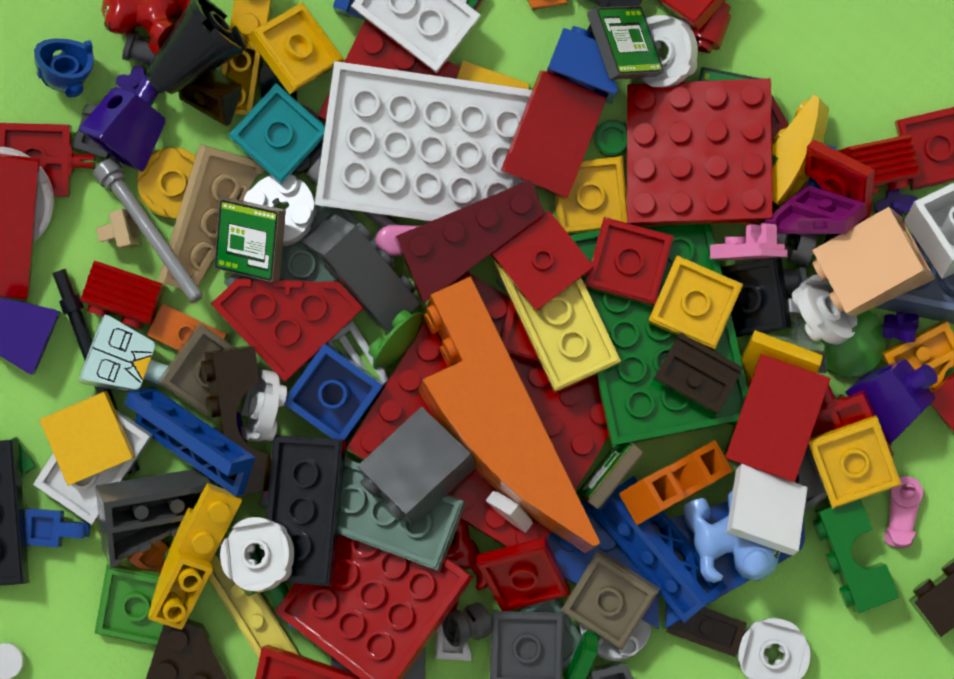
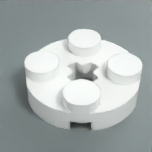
[641,15,698,87]
[244,174,317,246]
[792,274,857,345]
[241,369,287,443]
[220,517,294,592]
[737,617,811,679]

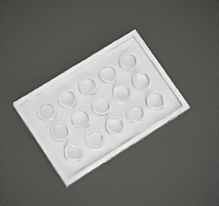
[314,61,535,232]

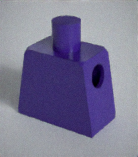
[79,79,165,172]
[0,298,61,375]
[845,359,937,444]

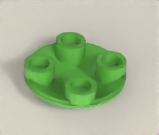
[368,309,424,370]
[815,310,886,377]

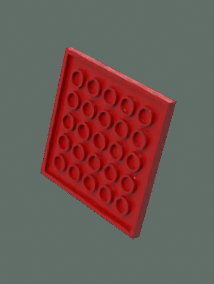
[346,272,609,547]

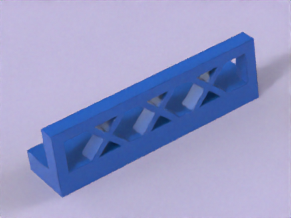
[125,387,256,497]
[591,476,727,623]

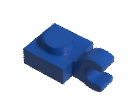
[25,508,90,547]

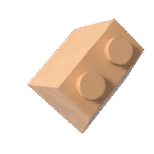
[812,207,936,317]

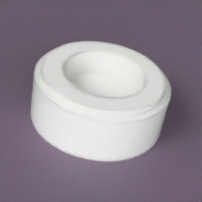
[0,642,25,679]

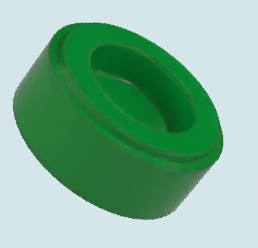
[594,120,627,157]

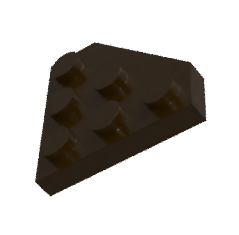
[146,619,231,679]

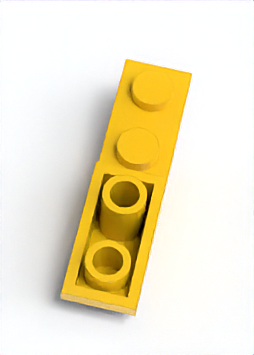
[221,0,272,115]
[743,94,829,226]
[148,483,242,630]

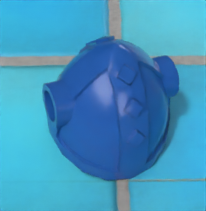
[34,38,94,98]

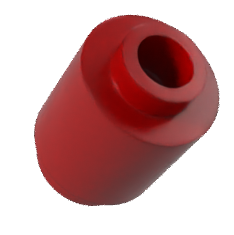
[690,2,731,53]

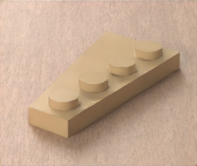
[158,144,264,288]

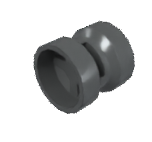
[442,602,492,647]

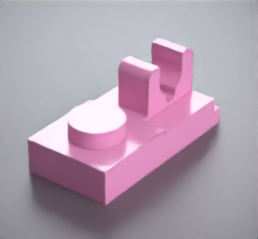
[710,223,787,260]

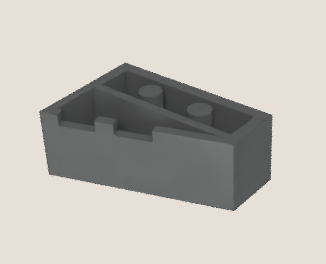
[301,213,421,333]
[96,469,212,569]

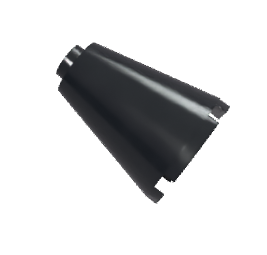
[148,0,247,94]

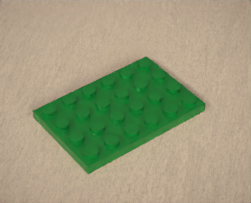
[569,224,748,448]

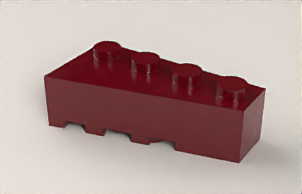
[395,179,544,305]

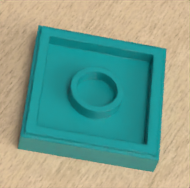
[228,83,325,185]

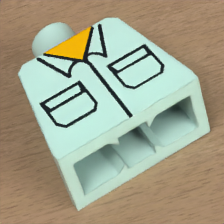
[78,315,169,392]

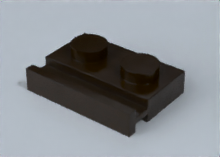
[653,332,743,415]

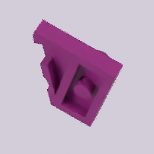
[765,185,867,234]

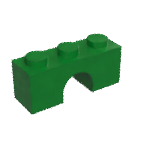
[812,499,899,613]

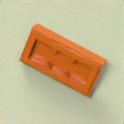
[147,303,228,351]

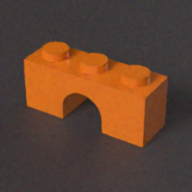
[619,440,733,525]

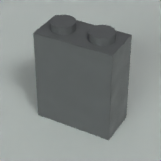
[357,406,477,527]

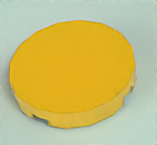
[137,147,196,219]

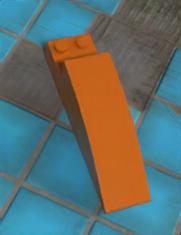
[419,276,600,553]

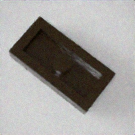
[666,607,747,657]

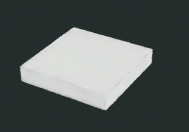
[726,464,807,556]

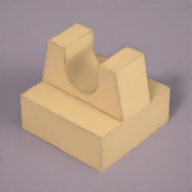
[96,209,142,249]

